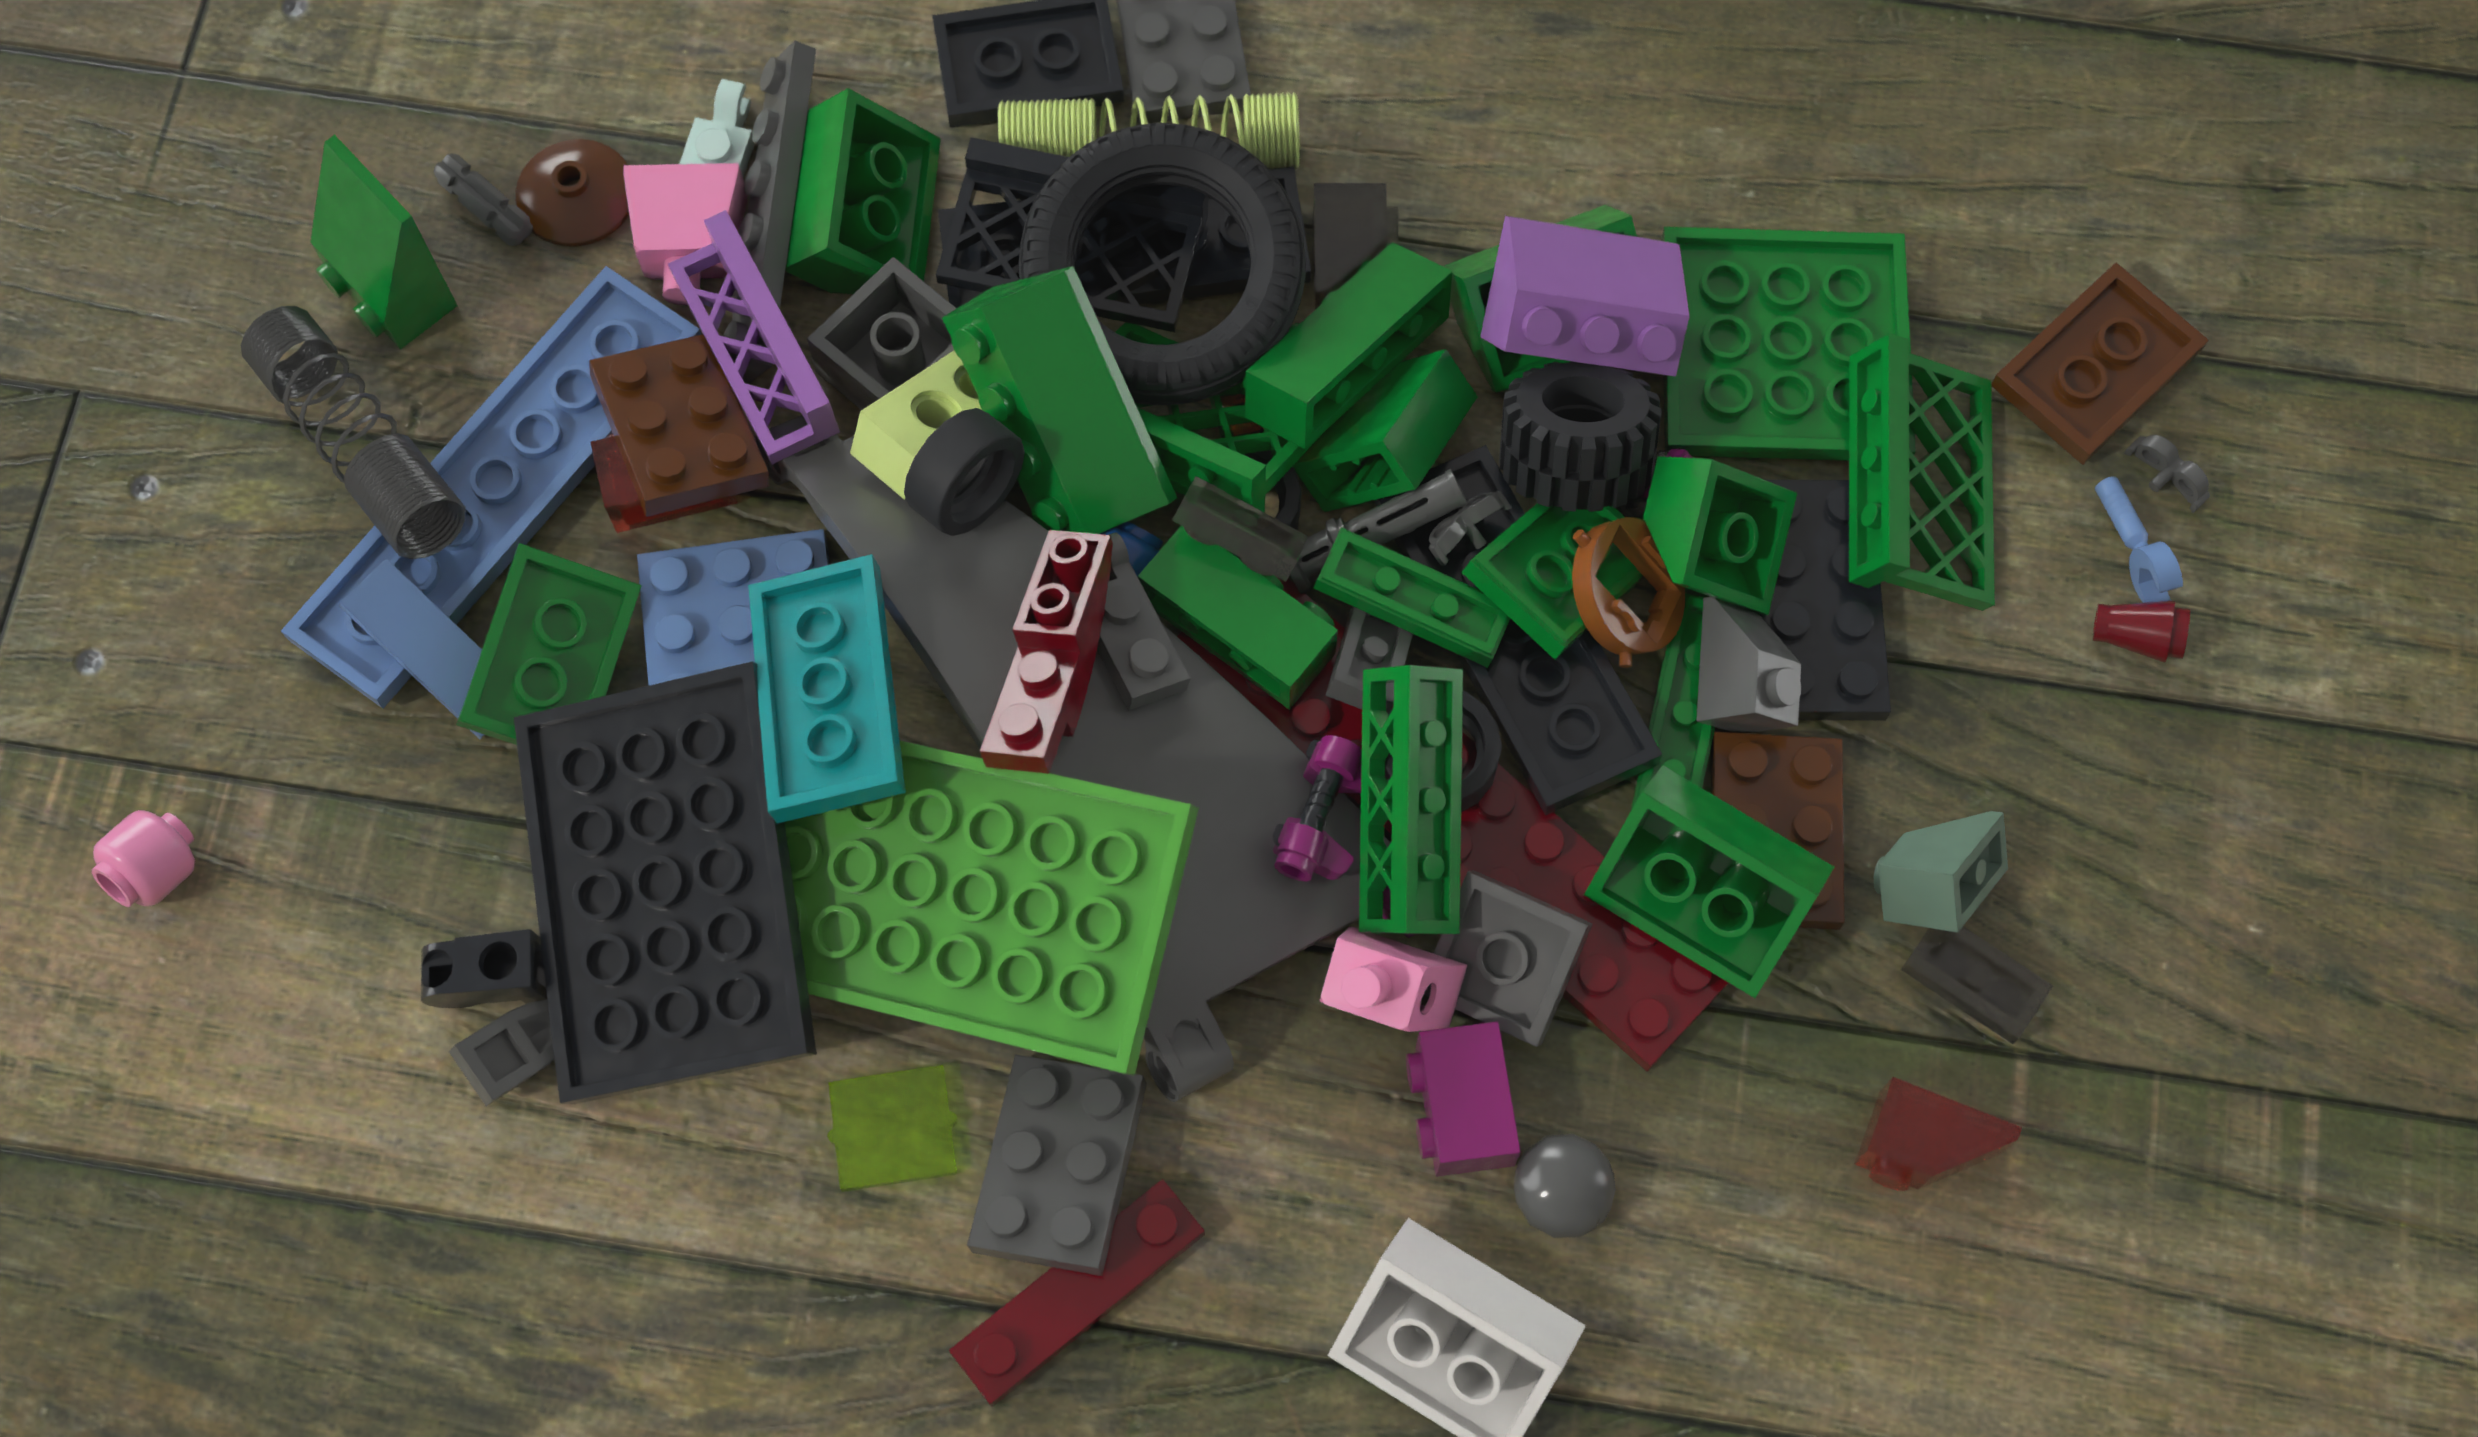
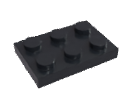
[932,0,1124,128]

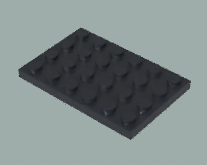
[514,661,817,1104]

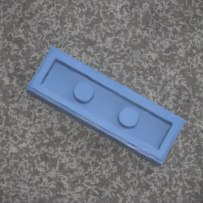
[339,558,485,739]

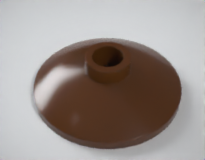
[515,139,629,247]

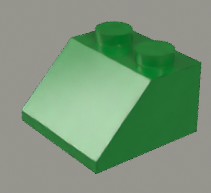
[1643,456,1797,615]

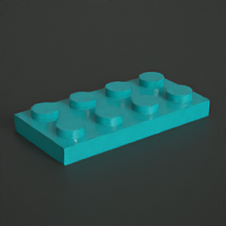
[748,554,906,824]

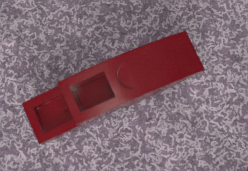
[980,530,1113,774]

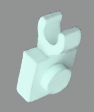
[679,79,755,177]

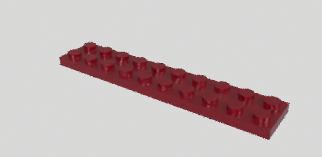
[1177,555,1730,1072]

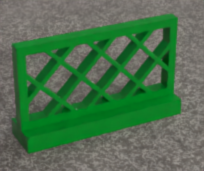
[1115,322,1322,526]
[1849,333,1995,611]

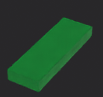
[1314,527,1510,668]

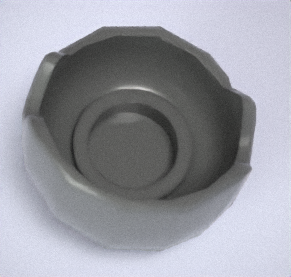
[1514,1134,1616,1238]

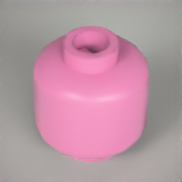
[92,810,195,907]

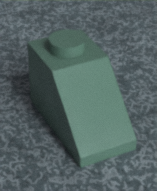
[1874,811,2008,933]

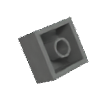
[807,257,957,410]

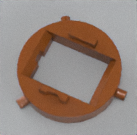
[1572,517,1685,668]

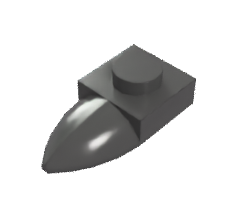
[449,999,555,1106]

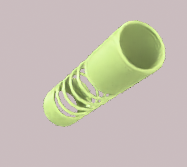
[998,92,1300,170]

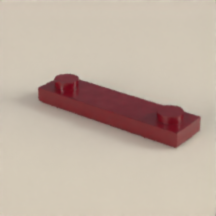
[948,1179,1205,1407]

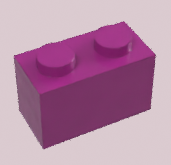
[1406,1022,1521,1177]

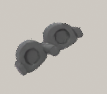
[2124,435,2210,514]
[1429,491,1512,566]

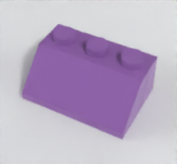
[1480,215,1689,376]

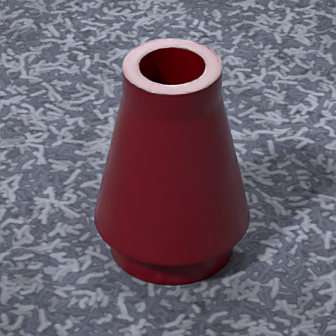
[2092,600,2190,663]

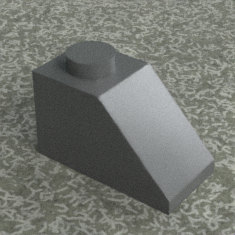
[1697,597,1801,733]

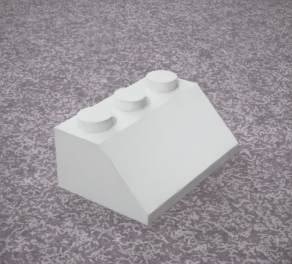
[1328,1218,1586,1437]

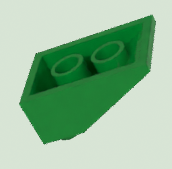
[310,135,458,350]

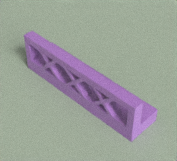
[668,210,840,464]

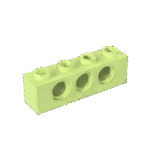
[850,351,982,500]

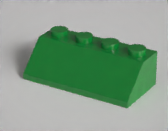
[942,266,1177,534]

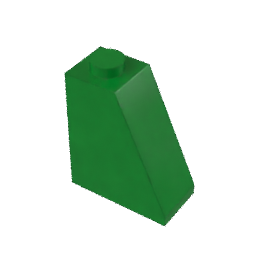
[1293,349,1478,512]

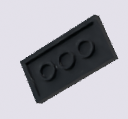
[1759,480,1891,721]

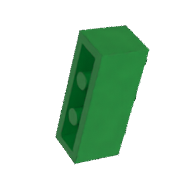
[1138,520,1338,710]

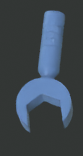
[2095,477,2183,603]

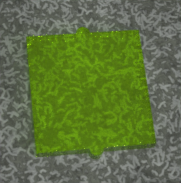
[827,1065,958,1192]

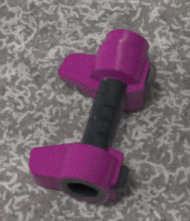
[1273,735,1362,881]

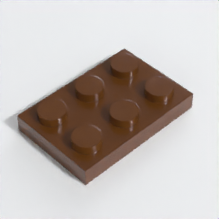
[1991,262,2209,465]
[589,334,768,517]
[1711,732,1845,930]

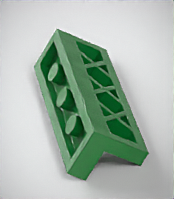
[1359,665,1463,934]

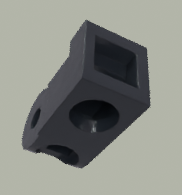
[421,929,547,1008]

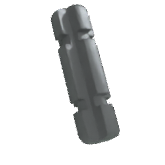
[433,153,533,246]

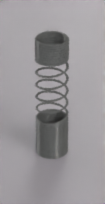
[241,306,466,559]

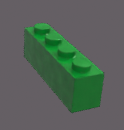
[1243,242,1453,449]

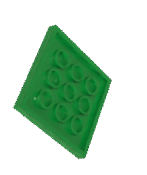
[1661,227,1916,461]

